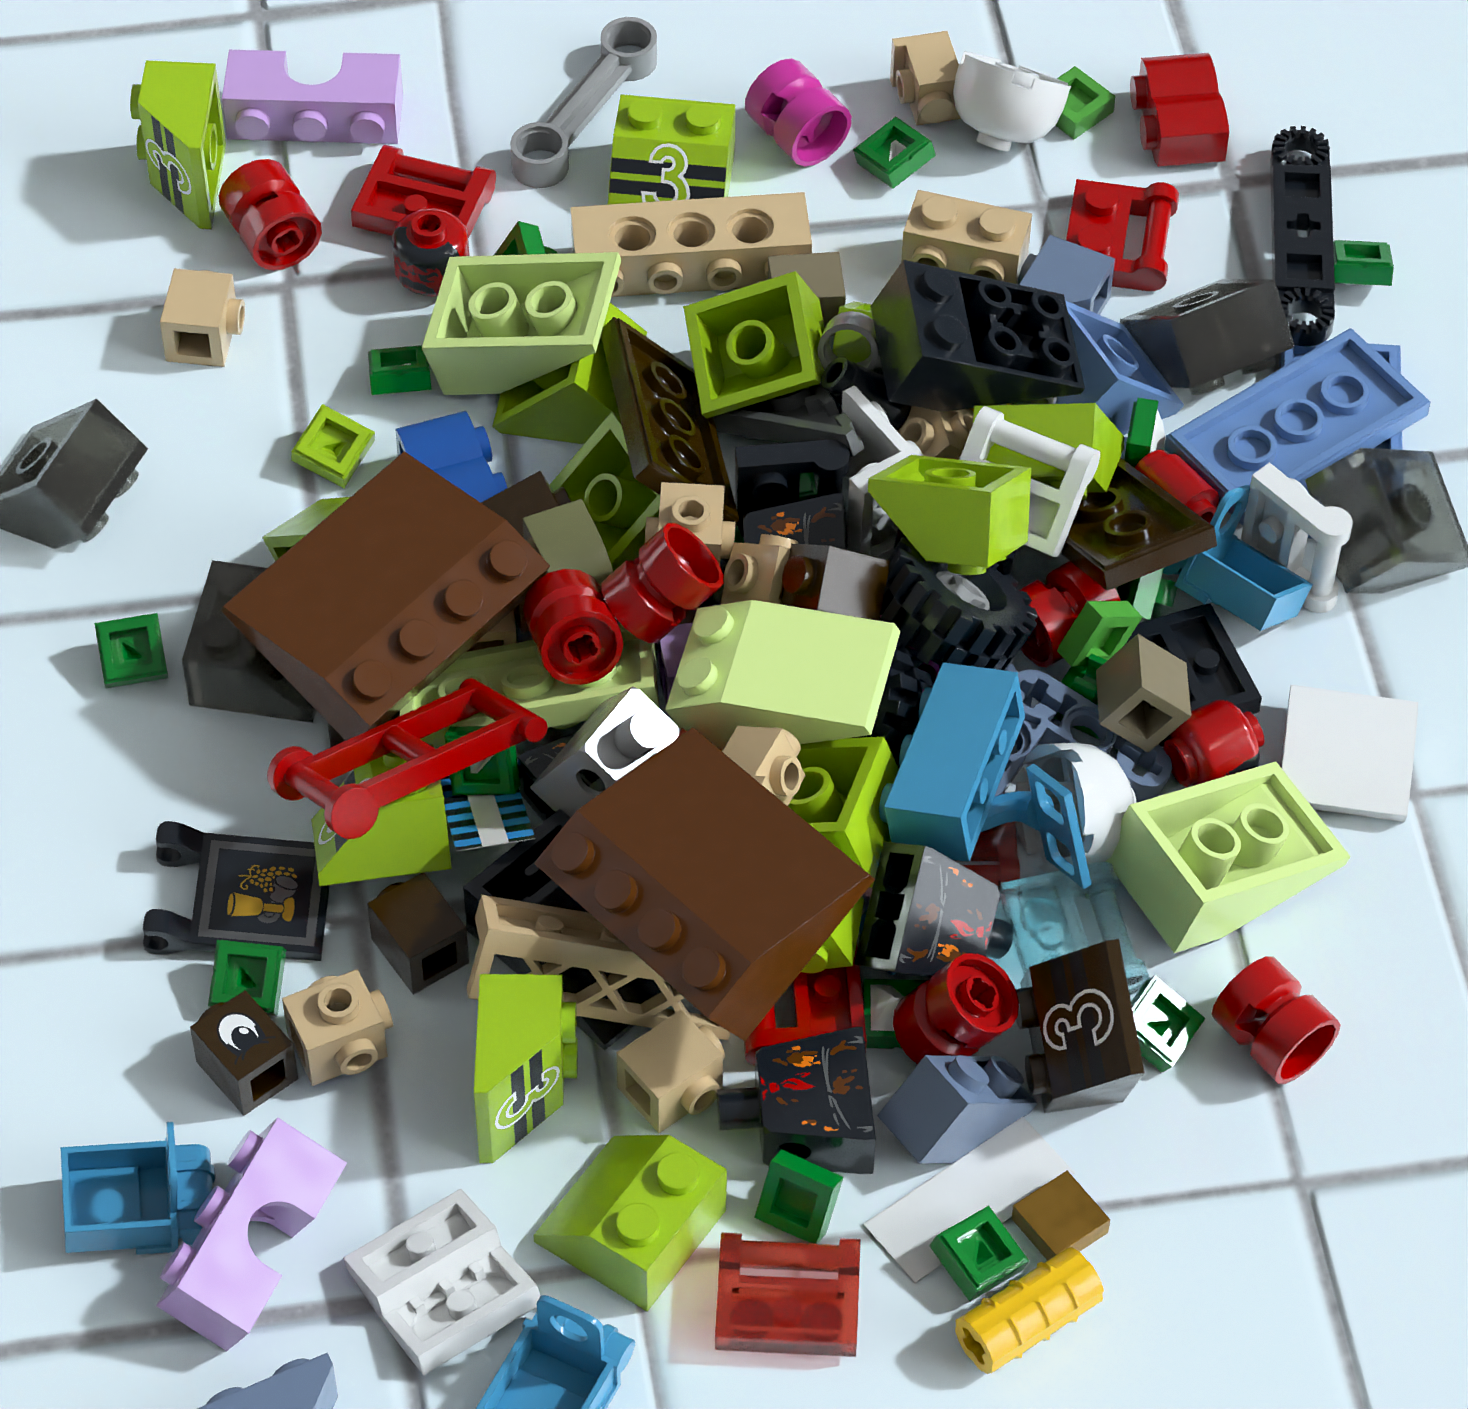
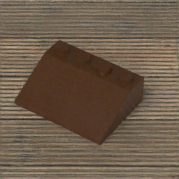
[221,451,550,741]
[534,727,875,1041]

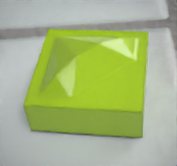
[291,404,375,488]

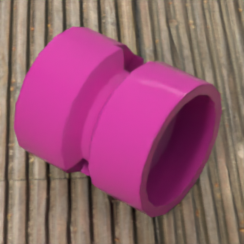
[745,58,852,167]

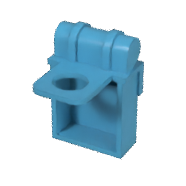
[1163,485,1313,631]
[60,1122,216,1255]
[476,1295,635,1409]

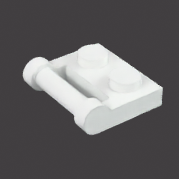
[959,406,1100,557]
[1241,462,1353,613]

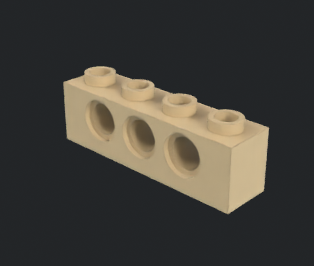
[571,192,812,297]

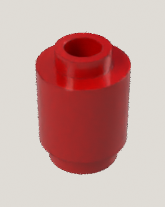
[1135,450,1219,523]

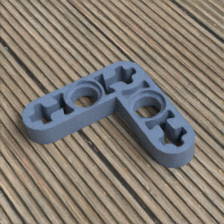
[994,669,1172,802]

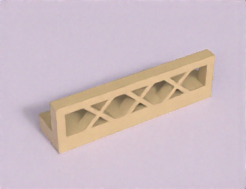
[466,895,730,1040]

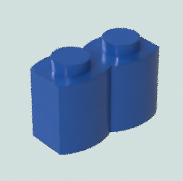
[395,411,508,503]

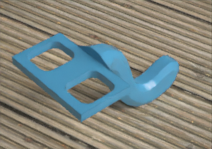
[981,763,1092,889]

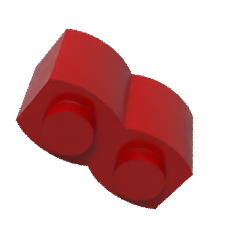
[1130,53,1230,167]

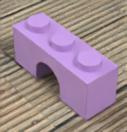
[222,49,403,144]
[156,1118,347,1351]

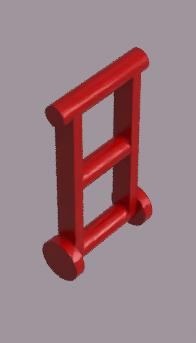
[267,678,548,839]

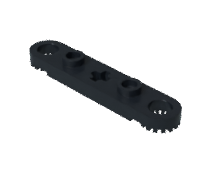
[1270,126,1335,346]

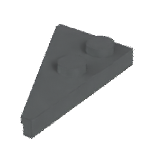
[713,383,864,456]

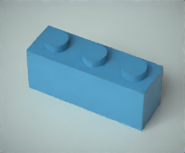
[879,663,1025,862]

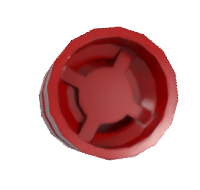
[218,159,322,270]
[601,523,724,643]
[1018,561,1121,668]
[523,569,624,685]
[893,953,1019,1065]
[1211,956,1341,1084]

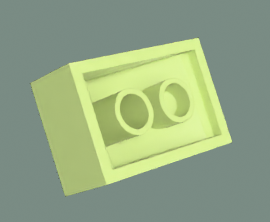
[422,252,621,395]
[665,600,900,751]
[1106,762,1351,953]

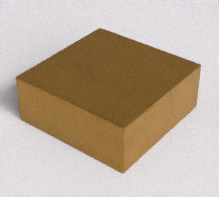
[1011,1170,1111,1261]

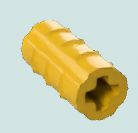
[955,1247,1104,1374]

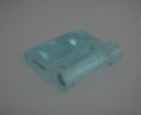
[999,862,1150,995]

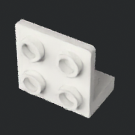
[841,386,923,560]

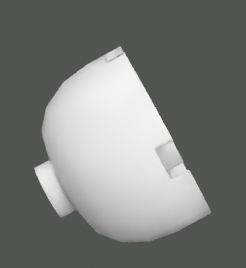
[953,51,1071,151]
[1015,743,1137,873]

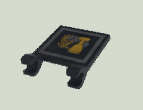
[143,821,330,961]

